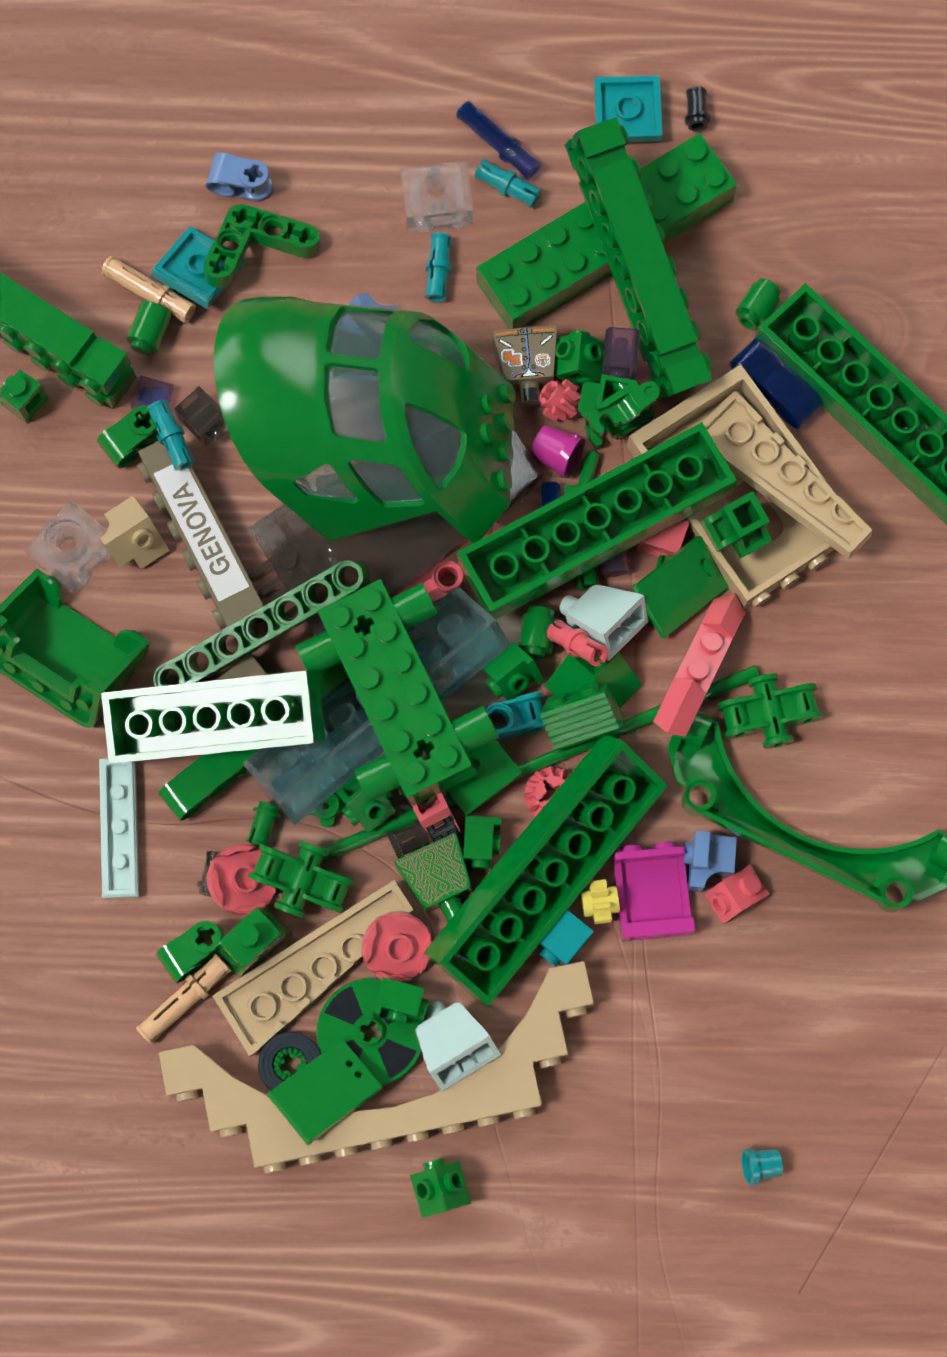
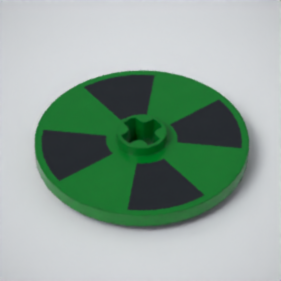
[316,978,423,1086]

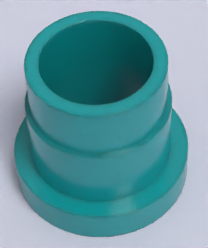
[741,1148,783,1186]

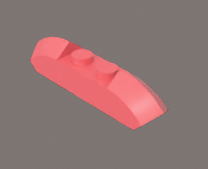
[653,593,746,737]

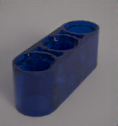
[730,338,823,429]

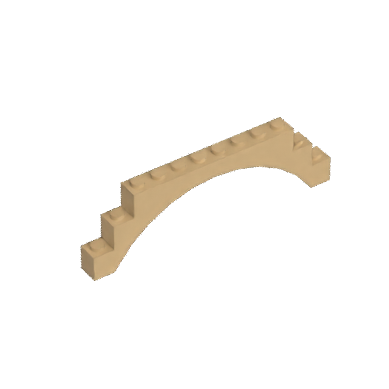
[158,961,594,1174]

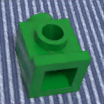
[0,369,48,423]
[482,642,544,701]
[463,816,501,870]
[372,977,429,1024]

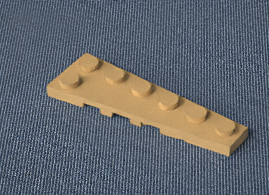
[702,390,873,559]

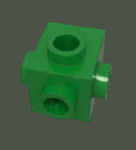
[553,330,604,386]
[334,774,396,833]
[410,1158,472,1218]

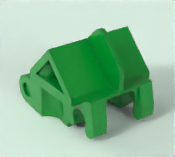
[578,374,660,449]

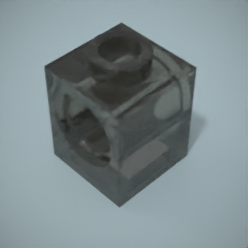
[174,386,228,447]

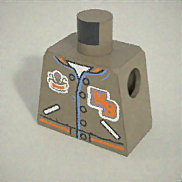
[492,325,557,407]

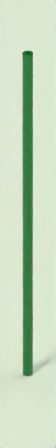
[321,665,759,863]

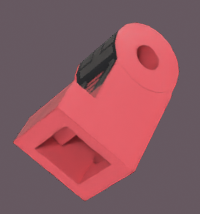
[410,792,461,842]

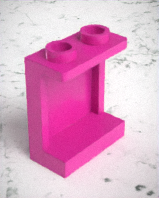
[612,841,695,942]

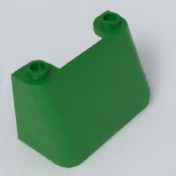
[0,568,150,728]

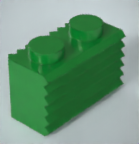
[540,682,624,751]

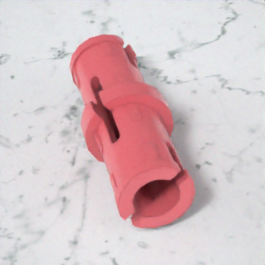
[547,620,608,667]

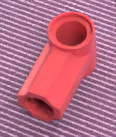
[396,561,465,605]

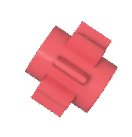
[539,379,581,422]

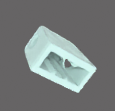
[560,585,649,661]
[416,1001,501,1091]

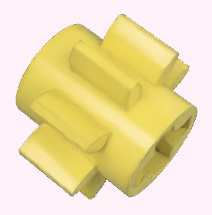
[580,879,620,924]

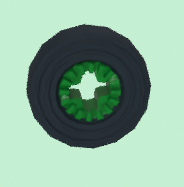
[258,1032,321,1090]

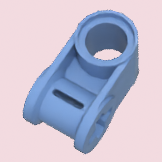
[206,152,273,202]

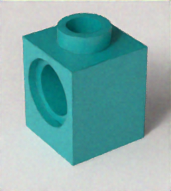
[538,910,593,967]

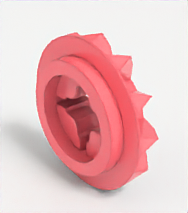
[524,766,570,816]

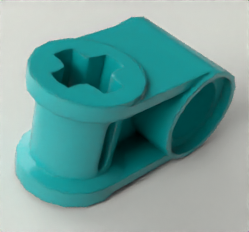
[486,692,546,741]

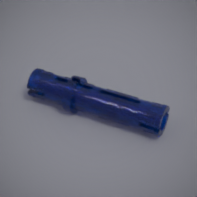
[456,101,541,180]

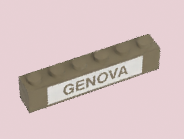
[137,441,264,636]

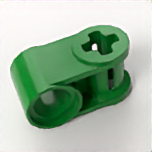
[97,405,159,469]
[156,921,226,984]

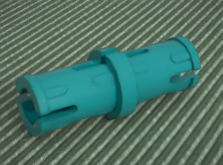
[474,159,542,208]
[425,232,452,303]
[147,399,195,471]

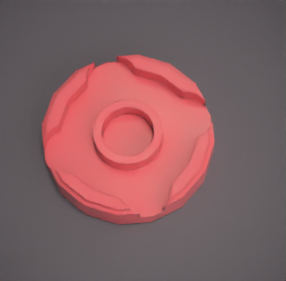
[207,844,276,915]
[361,911,433,983]

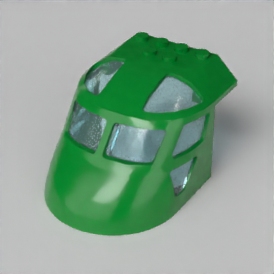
[214,297,516,544]

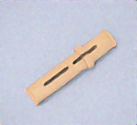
[101,256,196,323]
[136,954,231,1045]

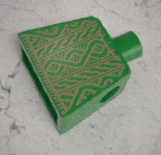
[394,833,471,923]

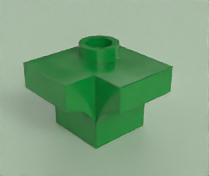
[700,491,772,559]

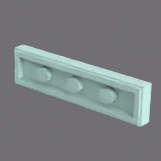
[99,758,139,899]

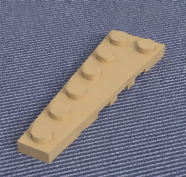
[213,880,414,1057]

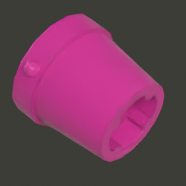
[531,426,585,478]

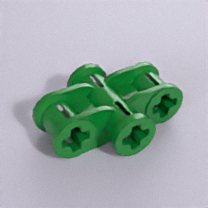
[718,673,824,749]
[248,840,356,918]

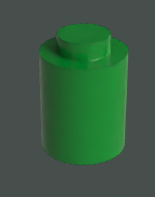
[126,301,172,355]

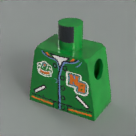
[218,907,292,978]

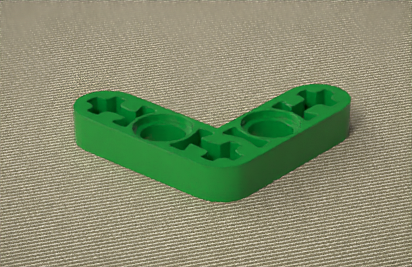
[204,204,320,288]

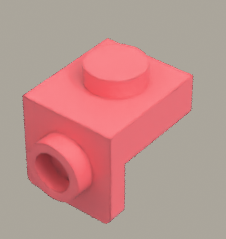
[705,865,770,923]

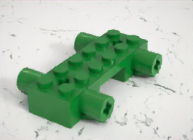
[296,579,499,806]

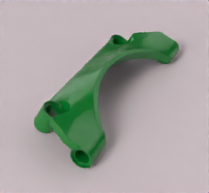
[667,712,947,913]

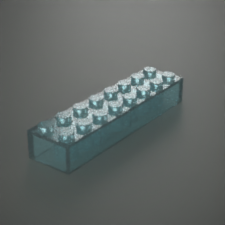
[243,586,510,825]

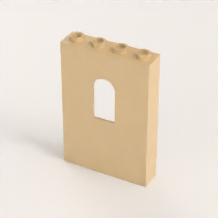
[627,365,836,609]

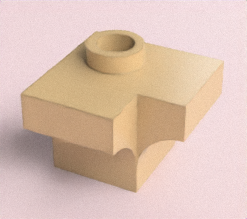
[100,495,170,569]

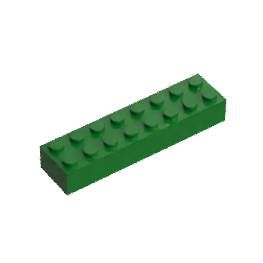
[476,133,737,329]
[753,283,947,525]
[457,422,737,622]
[423,735,668,1006]

